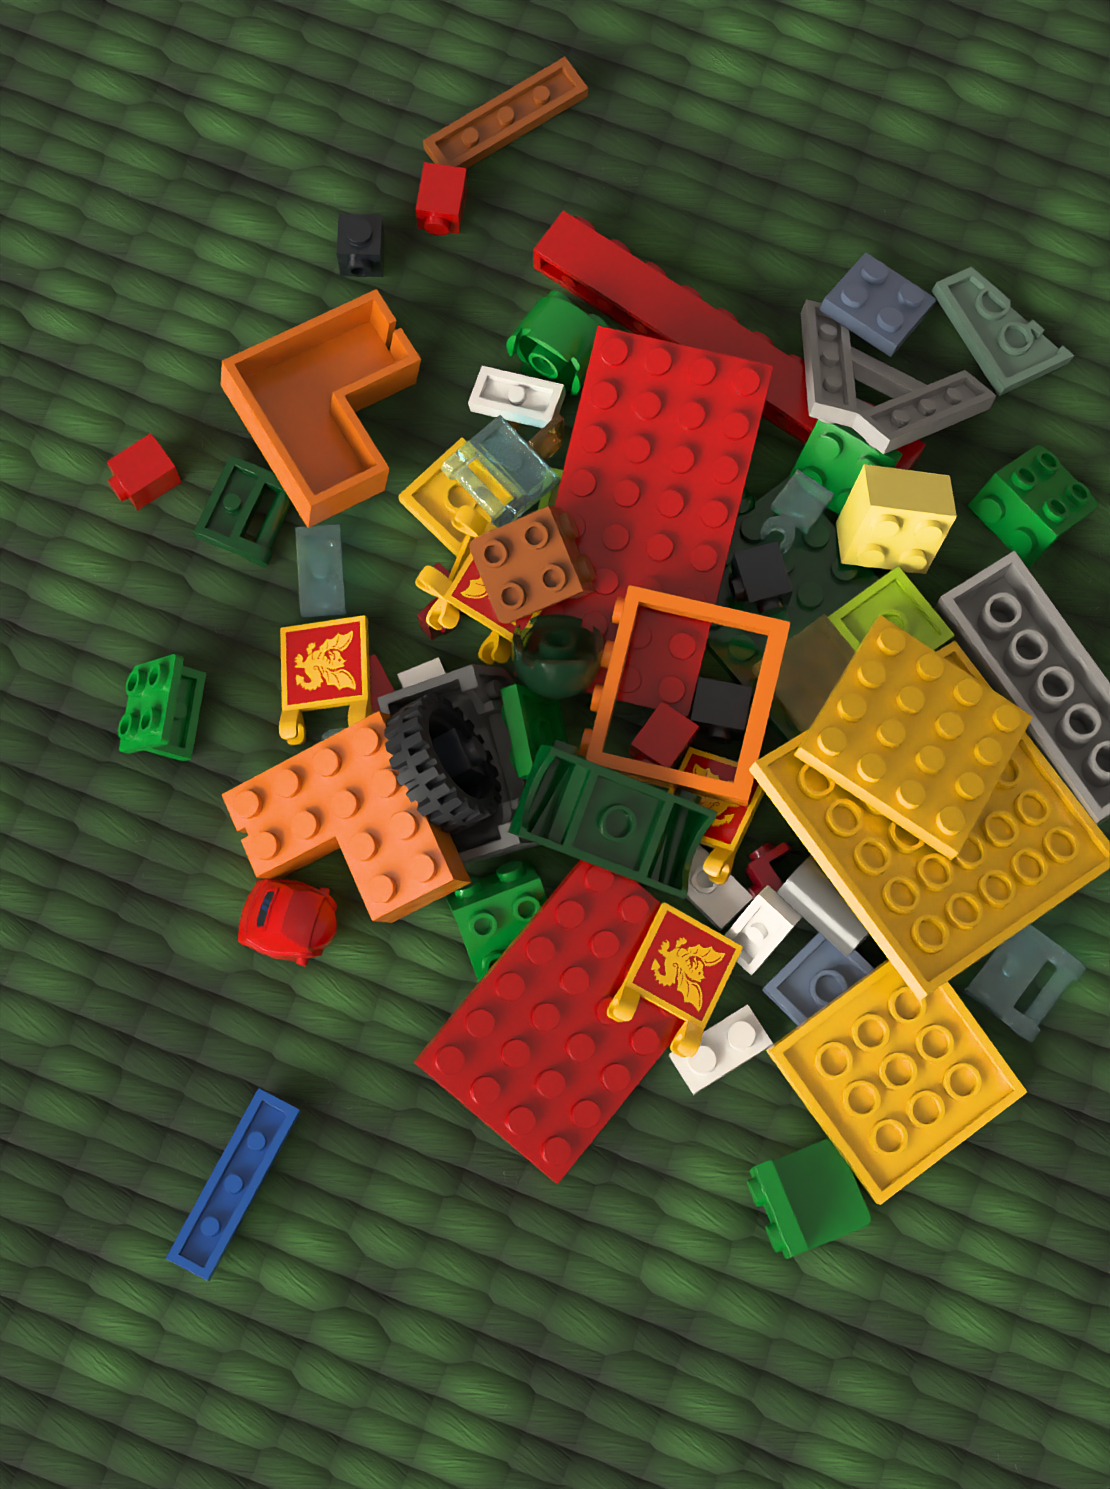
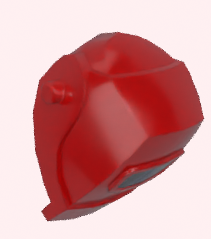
[238,879,338,967]

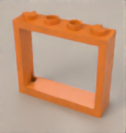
[579,585,791,807]

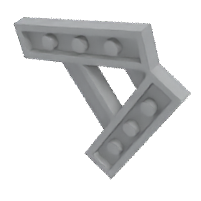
[800,299,997,454]

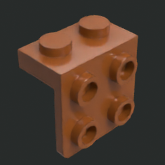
[469,506,596,624]

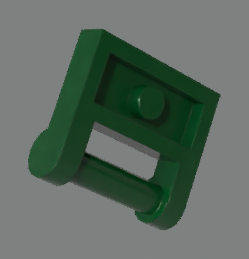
[193,455,292,567]

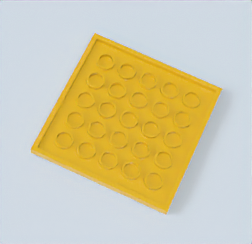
[749,641,1110,1001]

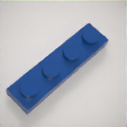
[166,1088,301,1282]

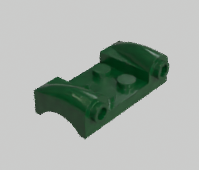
[508,739,717,899]

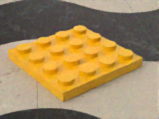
[794,615,1033,860]
[766,959,1027,1205]

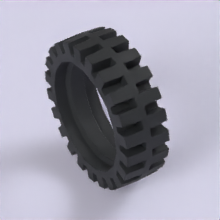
[384,693,502,834]

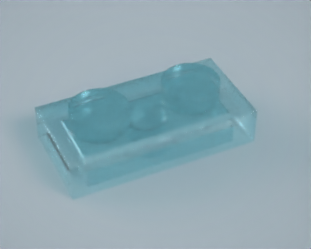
[295,524,346,617]

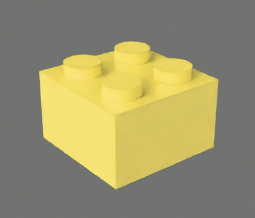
[836,464,957,574]

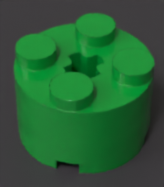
[506,290,608,396]

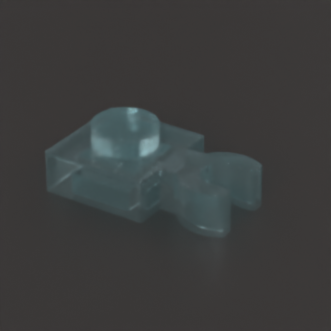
[759,469,834,553]

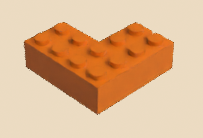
[221,289,421,528]
[221,711,471,923]

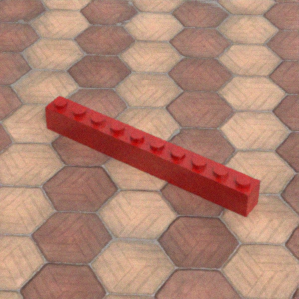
[533,210,926,470]

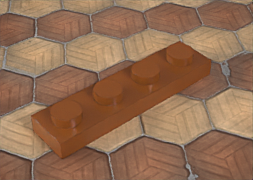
[423,57,588,168]

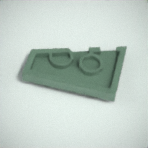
[932,266,1075,396]

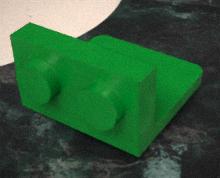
[967,445,1098,568]
[445,860,547,982]
[747,1138,871,1259]

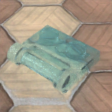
[441,415,559,528]
[964,924,1086,1042]

